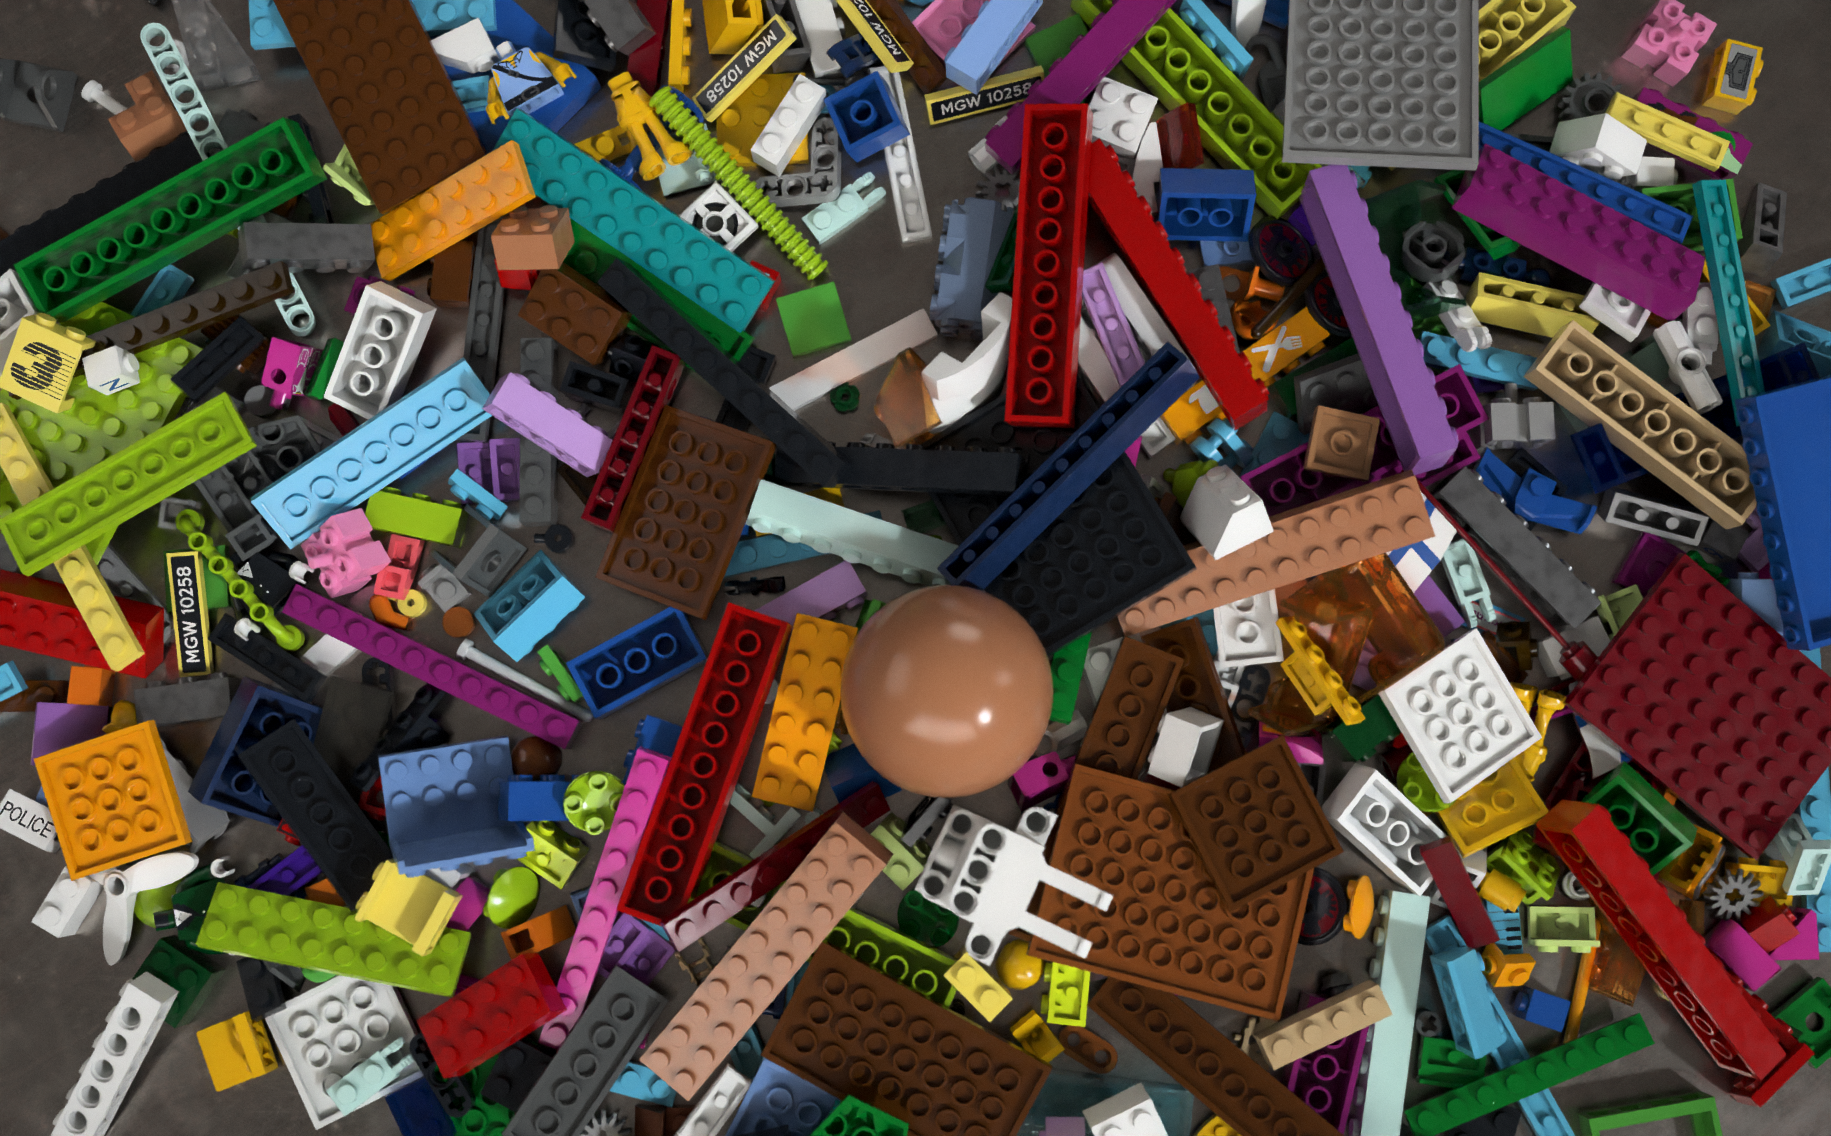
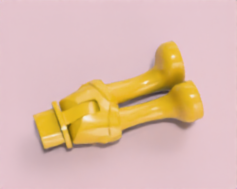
[607,71,693,181]
[1510,682,1567,782]

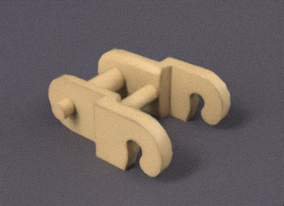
[674,937,715,986]

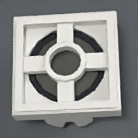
[679,181,759,252]

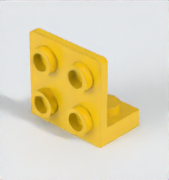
[196,1011,279,1092]

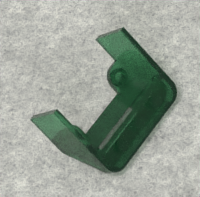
[1365,179,1467,320]

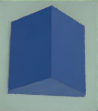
[824,744,902,803]

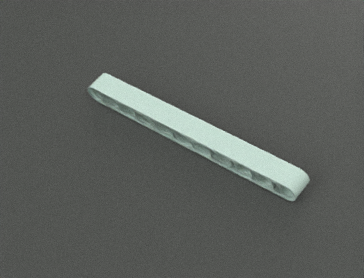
[140,22,316,337]

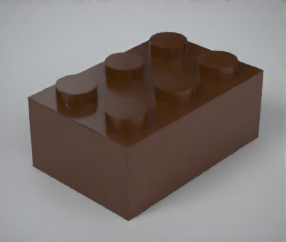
[518,262,633,365]

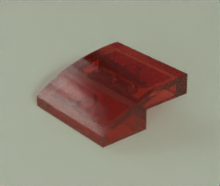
[1156,102,1204,169]

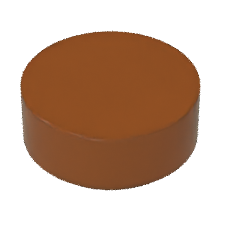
[442,607,476,638]

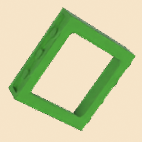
[1577,1091,1723,1136]

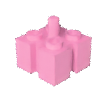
[1621,0,1717,87]
[301,508,392,599]

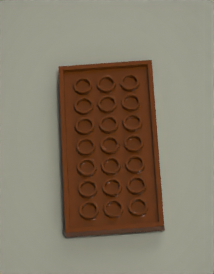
[273,0,488,214]
[761,940,1052,1136]

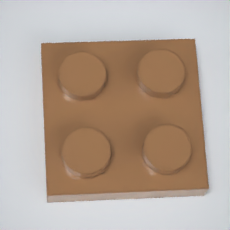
[1303,405,1380,482]

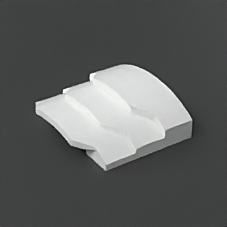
[922,292,1012,434]

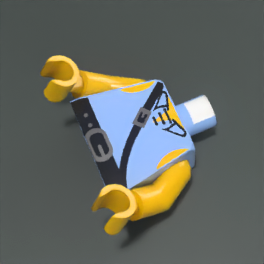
[486,41,577,124]

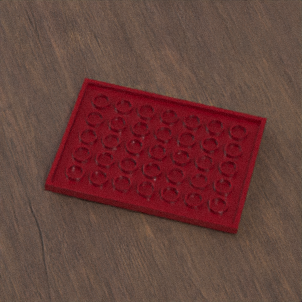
[1563,553,1831,860]

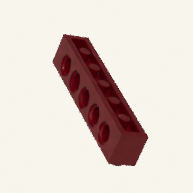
[581,345,685,533]

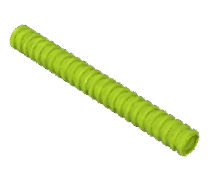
[649,86,829,281]

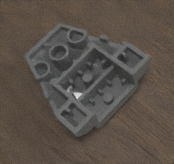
[194,415,323,561]

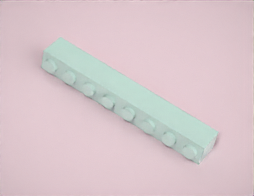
[745,479,985,592]
[1348,889,1430,1136]

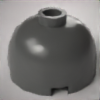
[1401,221,1465,283]

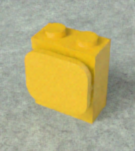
[702,0,764,55]

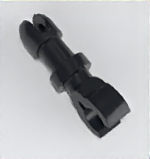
[724,576,785,596]

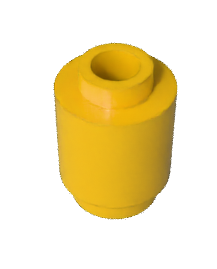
[1477,868,1527,913]

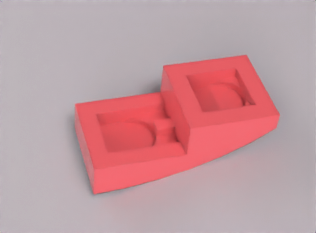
[373,534,425,600]

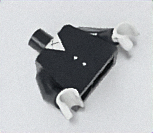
[228,551,314,641]

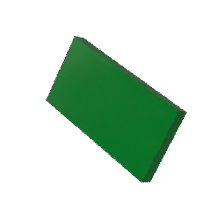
[1479,26,1573,131]

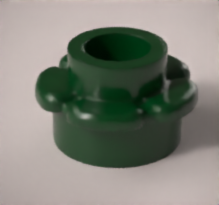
[830,382,860,412]

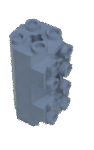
[929,197,1013,341]

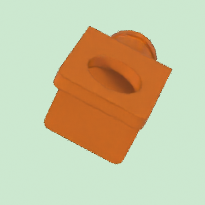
[1220,265,1285,302]

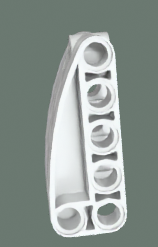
[1077,253,1197,408]

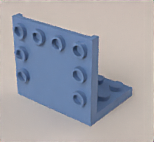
[378,735,535,877]

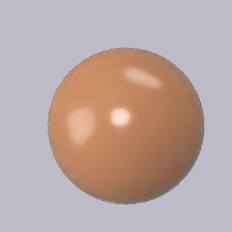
[840,585,1053,798]

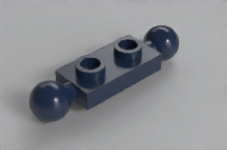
[1444,247,1551,287]

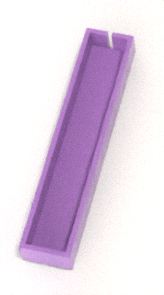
[1299,165,1459,475]

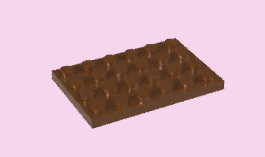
[595,405,777,620]

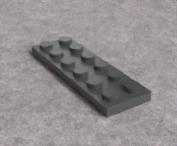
[502,965,669,1136]

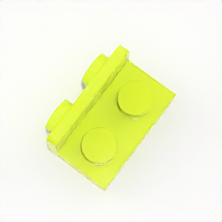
[517,821,589,890]
[1040,961,1090,1027]

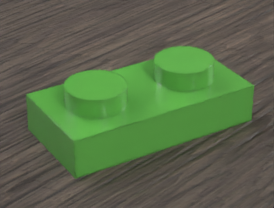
[537,644,584,703]

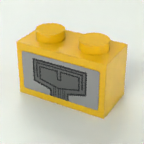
[1702,39,1763,115]

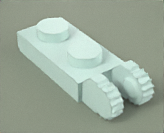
[801,172,886,245]
[1441,538,1496,628]
[326,1036,415,1117]

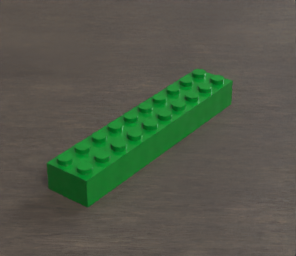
[14,117,327,323]

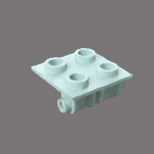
[657,123,722,197]

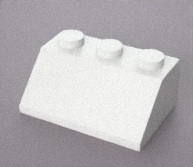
[1180,464,1274,560]

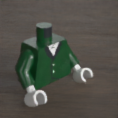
[153,856,235,955]

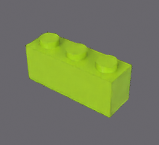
[365,486,469,549]

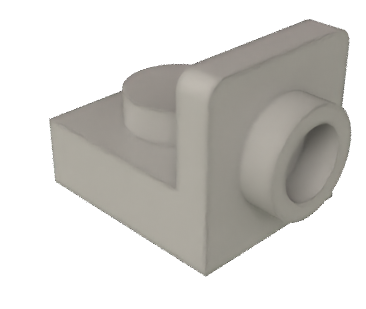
[417,564,471,613]

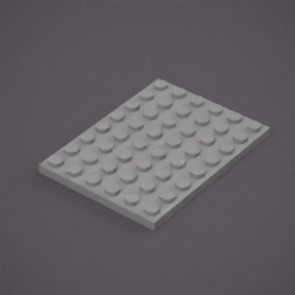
[1282,0,1479,171]

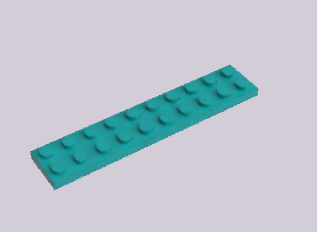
[492,108,775,333]

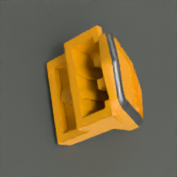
[1658,824,1725,900]

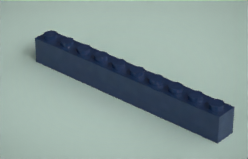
[936,341,1200,591]

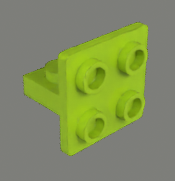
[1487,830,1560,907]

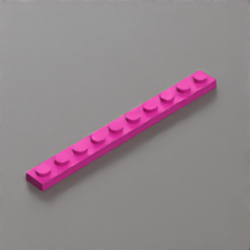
[538,746,671,1050]

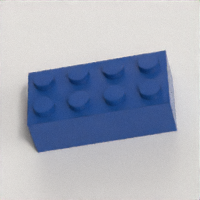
[566,607,709,720]

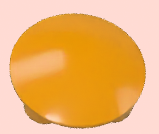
[1343,875,1374,939]

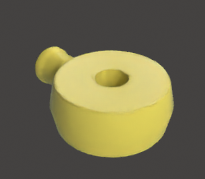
[388,589,427,618]

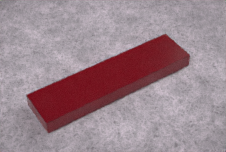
[1419,836,1500,949]

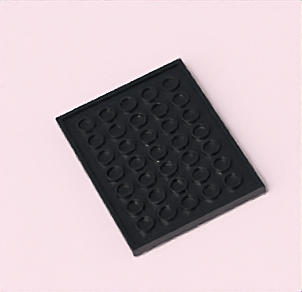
[920,374,1197,657]

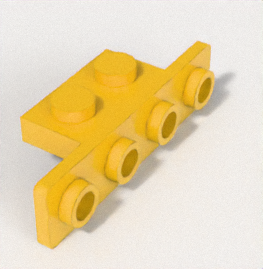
[1275,616,1365,726]

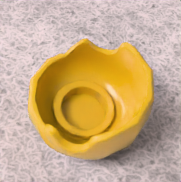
[102,700,137,734]
[995,939,1045,990]

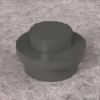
[1321,972,1353,998]

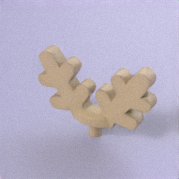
[1233,1016,1278,1071]

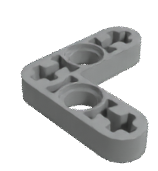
[756,117,842,207]

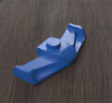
[1473,447,1598,534]

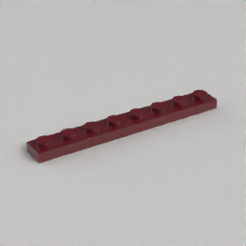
[660,781,890,952]

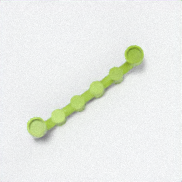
[175,509,305,651]

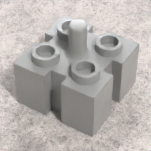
[1473,383,1556,451]

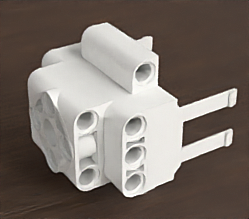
[914,804,1113,966]

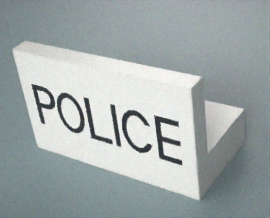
[0,789,61,854]

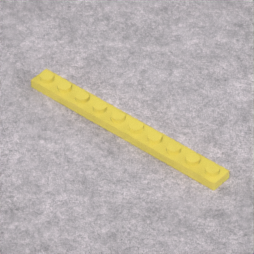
[0,402,145,672]

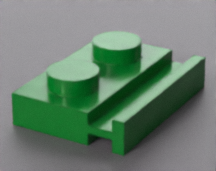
[304,338,344,400]
[1416,1035,1487,1088]

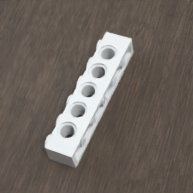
[50,972,179,1136]

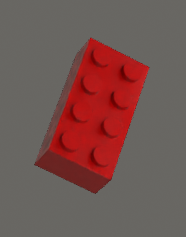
[416,953,567,1079]

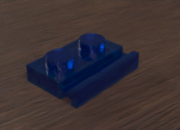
[385,1077,457,1136]

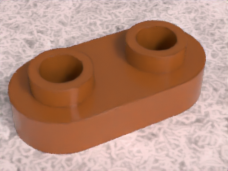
[1058,1025,1118,1074]

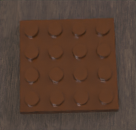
[1168,735,1344,912]

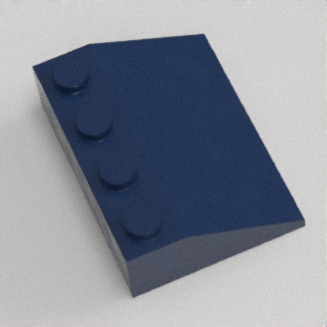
[188,676,341,827]

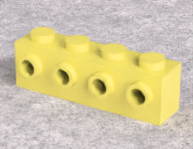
[1466,272,1600,338]

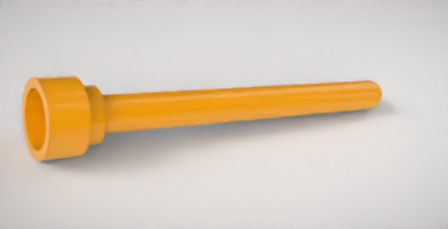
[1563,918,1602,1043]

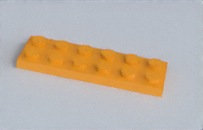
[370,140,536,281]
[752,612,858,812]

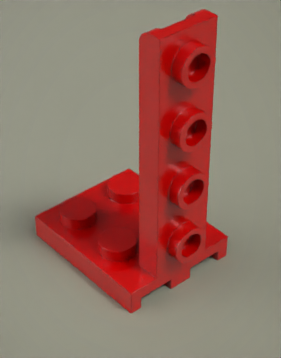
[1706,947,1815,1108]

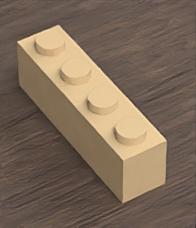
[1253,980,1393,1070]

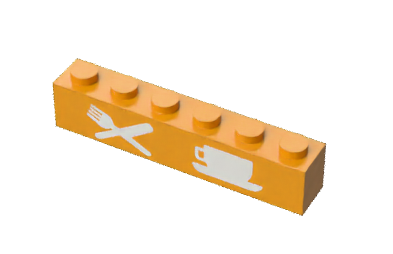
[1160,306,1330,445]

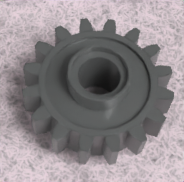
[1557,72,1627,121]

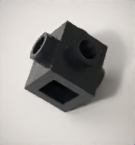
[607,333,659,383]

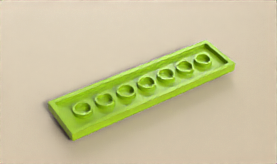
[0,392,257,577]
[196,882,472,998]

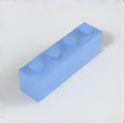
[944,0,1043,95]

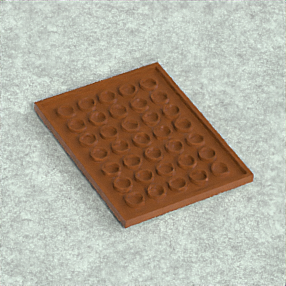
[1026,764,1314,1022]

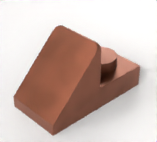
[635,1105,696,1136]

